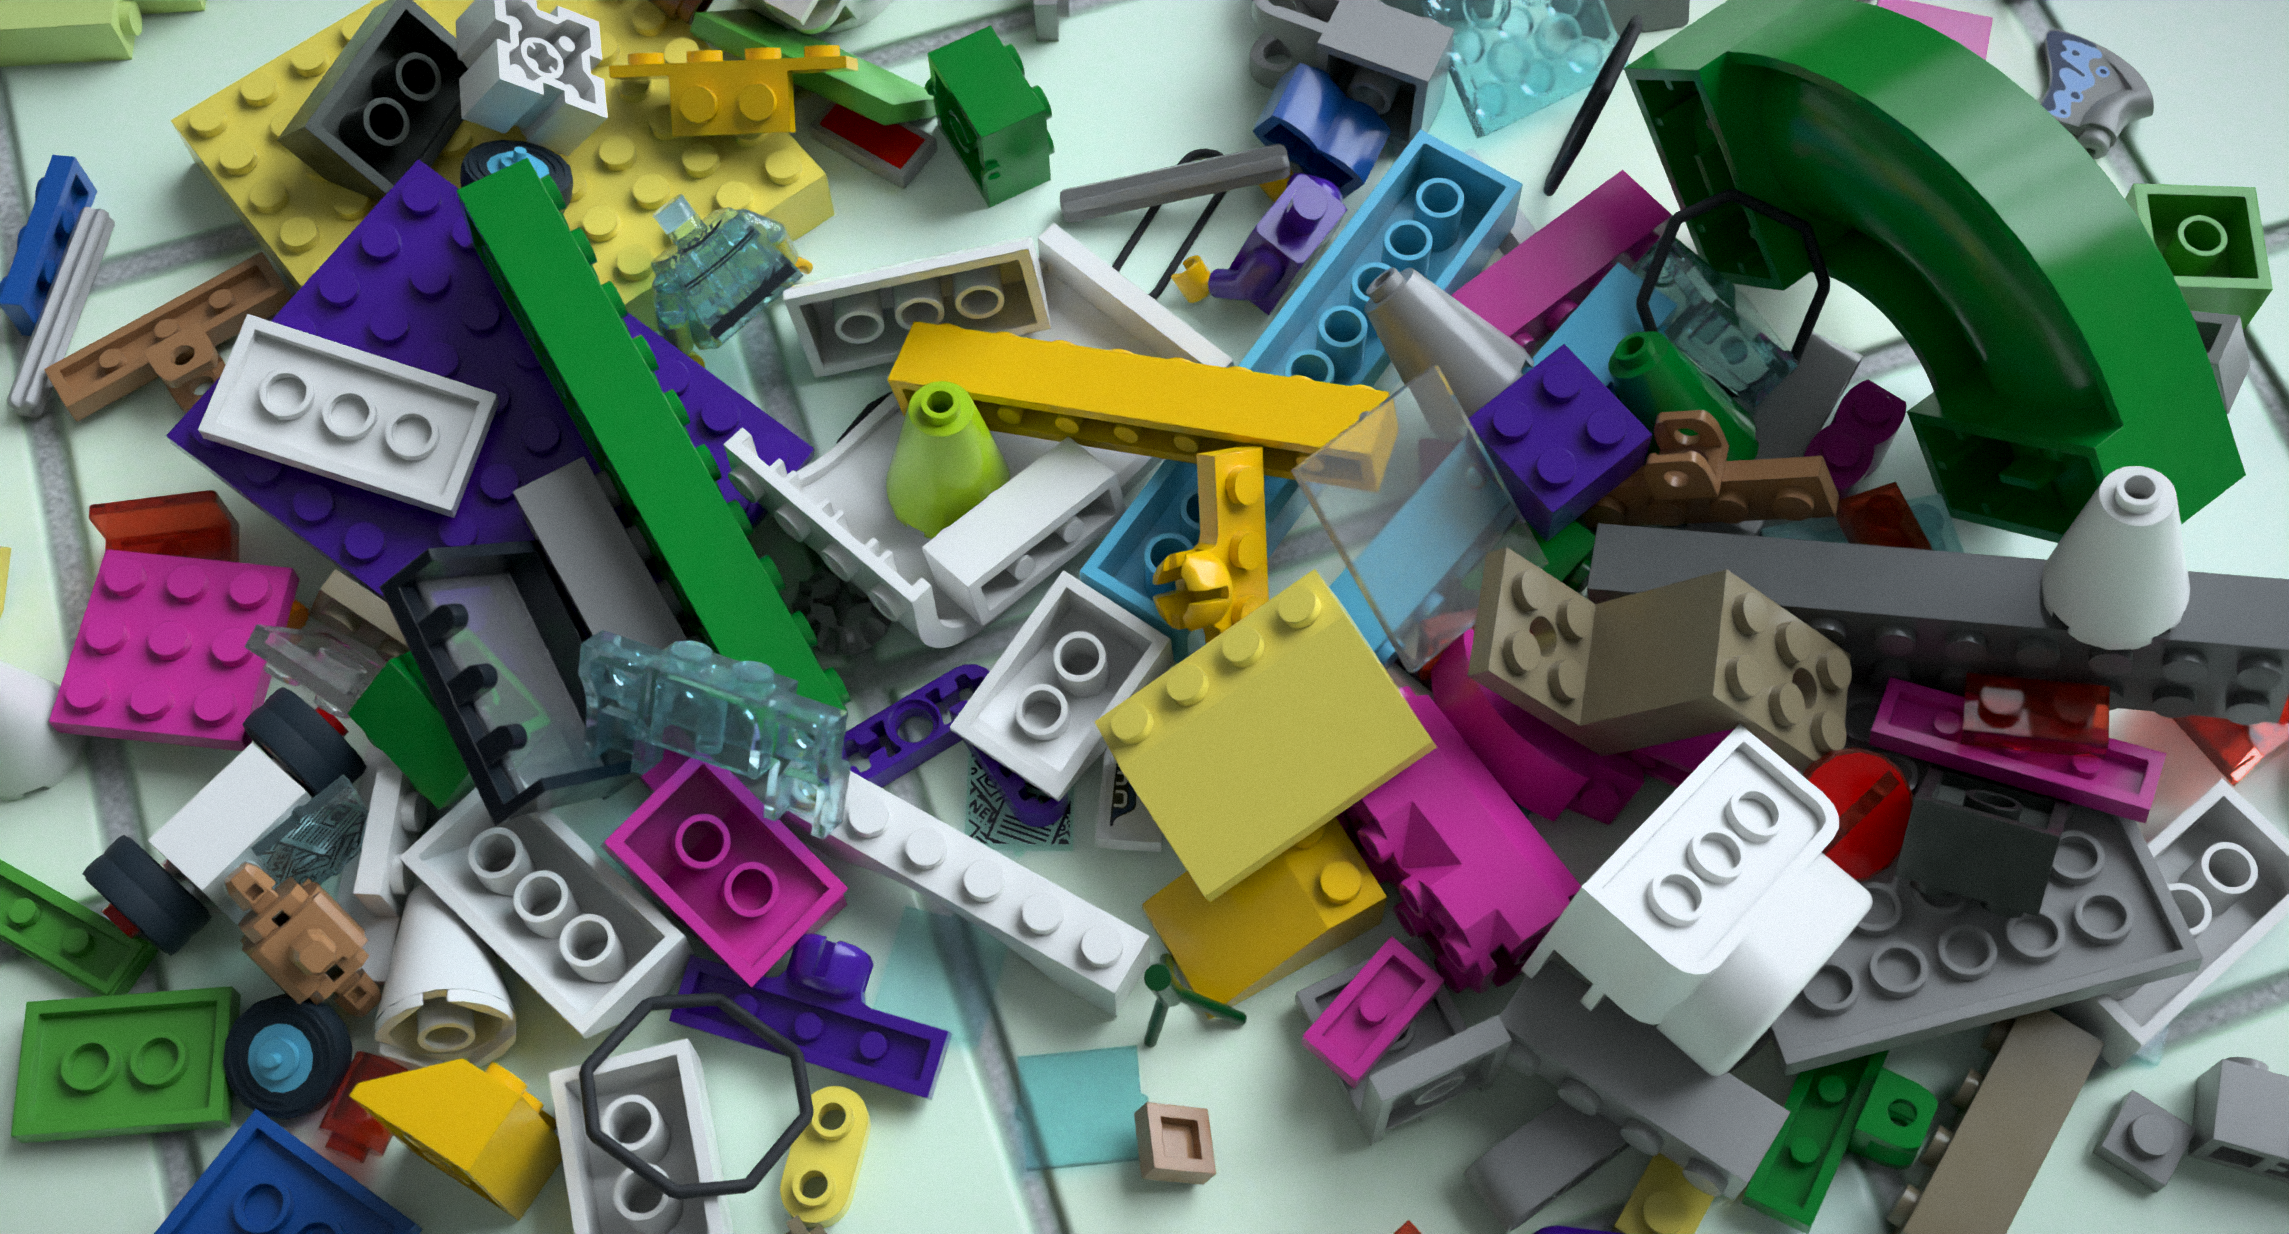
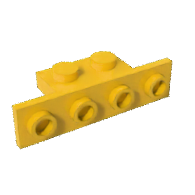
[609,45,858,137]

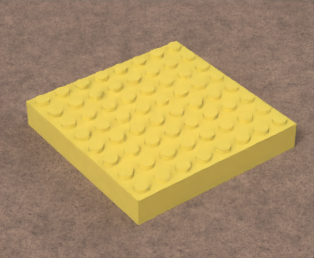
[170,0,835,332]

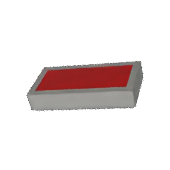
[809,101,938,190]

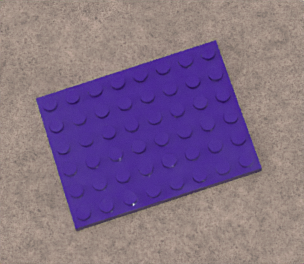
[166,159,815,728]

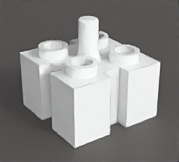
[456,0,608,156]

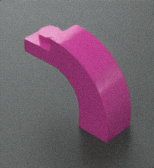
[1431,626,1645,825]

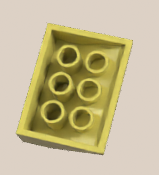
[1095,569,1437,902]

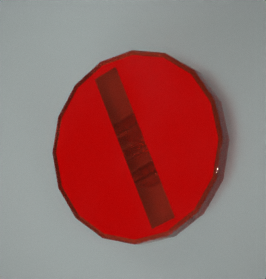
[1802,747,1913,882]

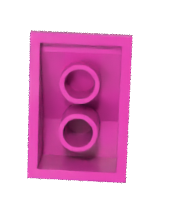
[600,744,848,988]

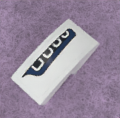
[1095,747,1163,853]

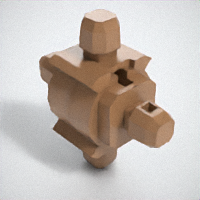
[224,861,382,1018]

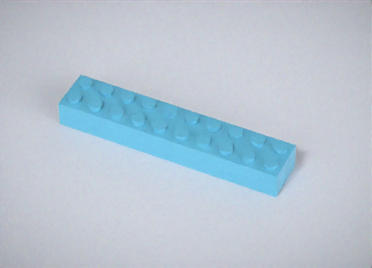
[1080,129,1523,663]

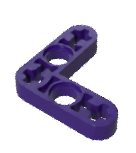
[828,664,1068,827]

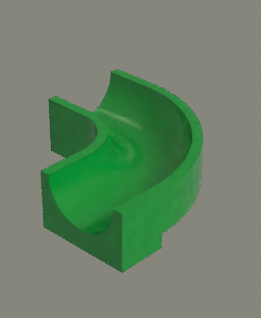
[1623,0,2246,543]

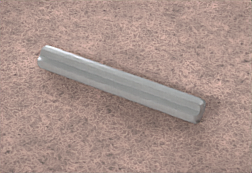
[1059,144,1290,223]
[6,207,115,418]

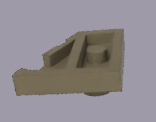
[309,569,410,662]

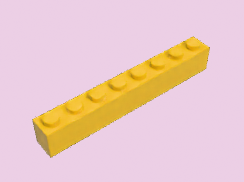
[887,321,1396,493]

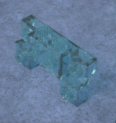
[578,630,851,839]

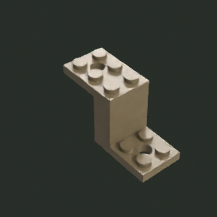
[1468,547,1852,777]

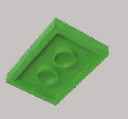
[11,986,241,1143]

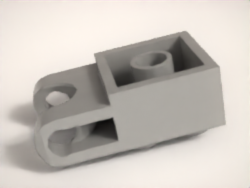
[1249,0,1455,148]

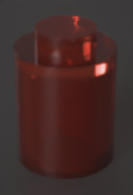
[318,1051,410,1164]

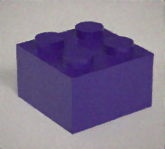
[1462,344,1653,542]

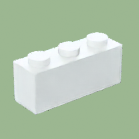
[922,436,1127,627]

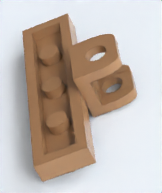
[44,251,292,422]
[1581,410,1839,528]

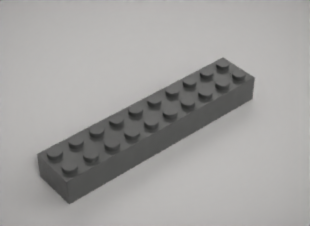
[1587,523,2289,725]

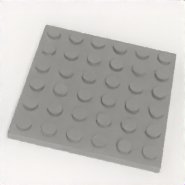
[1676,683,2203,1076]

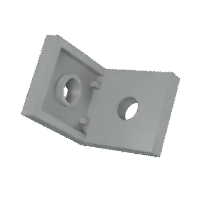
[1295,936,1512,1146]

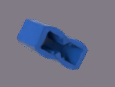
[1252,63,1391,198]

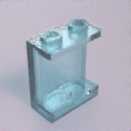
[1630,236,1800,408]

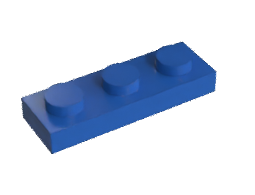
[0,154,97,336]

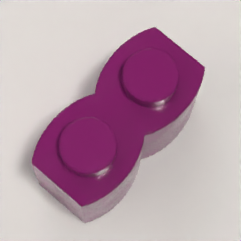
[1803,379,1907,526]

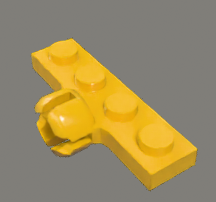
[1152,445,1269,644]

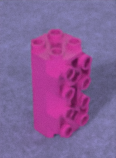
[1336,686,1582,994]

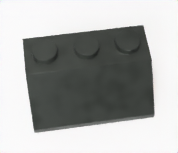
[277,0,468,202]

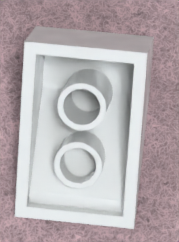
[950,570,1174,802]

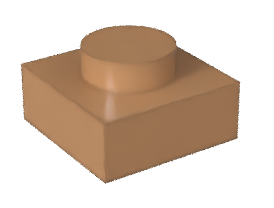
[1134,1102,1216,1185]

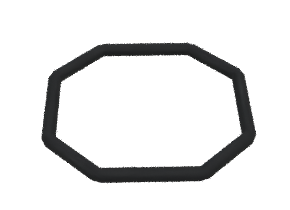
[1543,15,1643,196]
[1636,189,1830,398]
[579,992,814,1200]

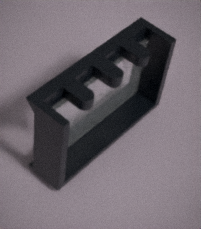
[380,540,651,827]

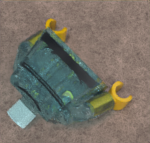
[651,194,813,368]

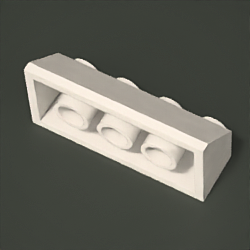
[783,235,1051,378]
[399,780,695,1039]

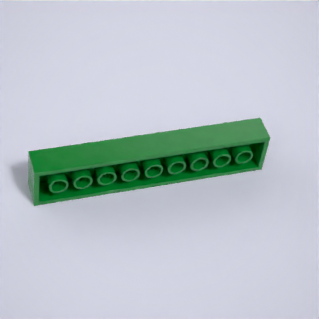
[456,157,851,777]

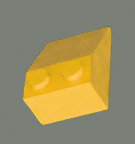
[1142,817,1387,1020]

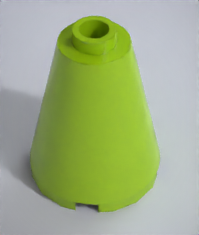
[886,381,1010,539]

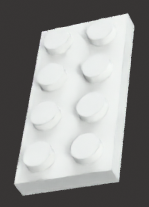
[198,314,499,518]

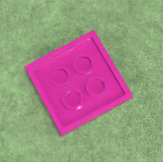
[49,549,300,751]

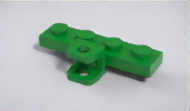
[1742,1049,1938,1234]

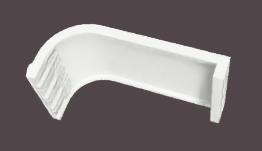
[723,223,1234,648]

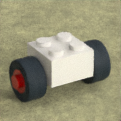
[82,687,367,956]

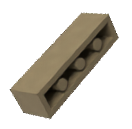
[1886,1009,2105,1234]

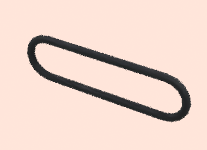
[1112,148,1226,300]

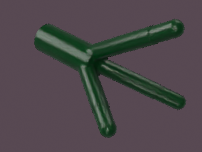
[1144,953,1247,1048]

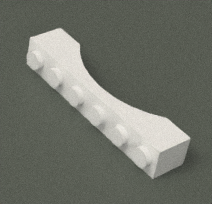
[768,746,1150,1018]

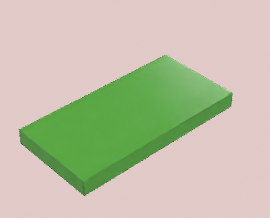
[690,8,936,126]

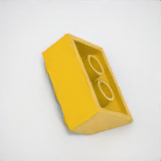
[349,1058,562,1221]

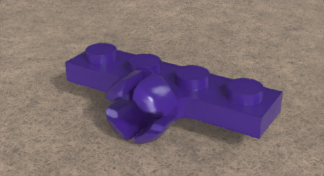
[669,934,952,1100]

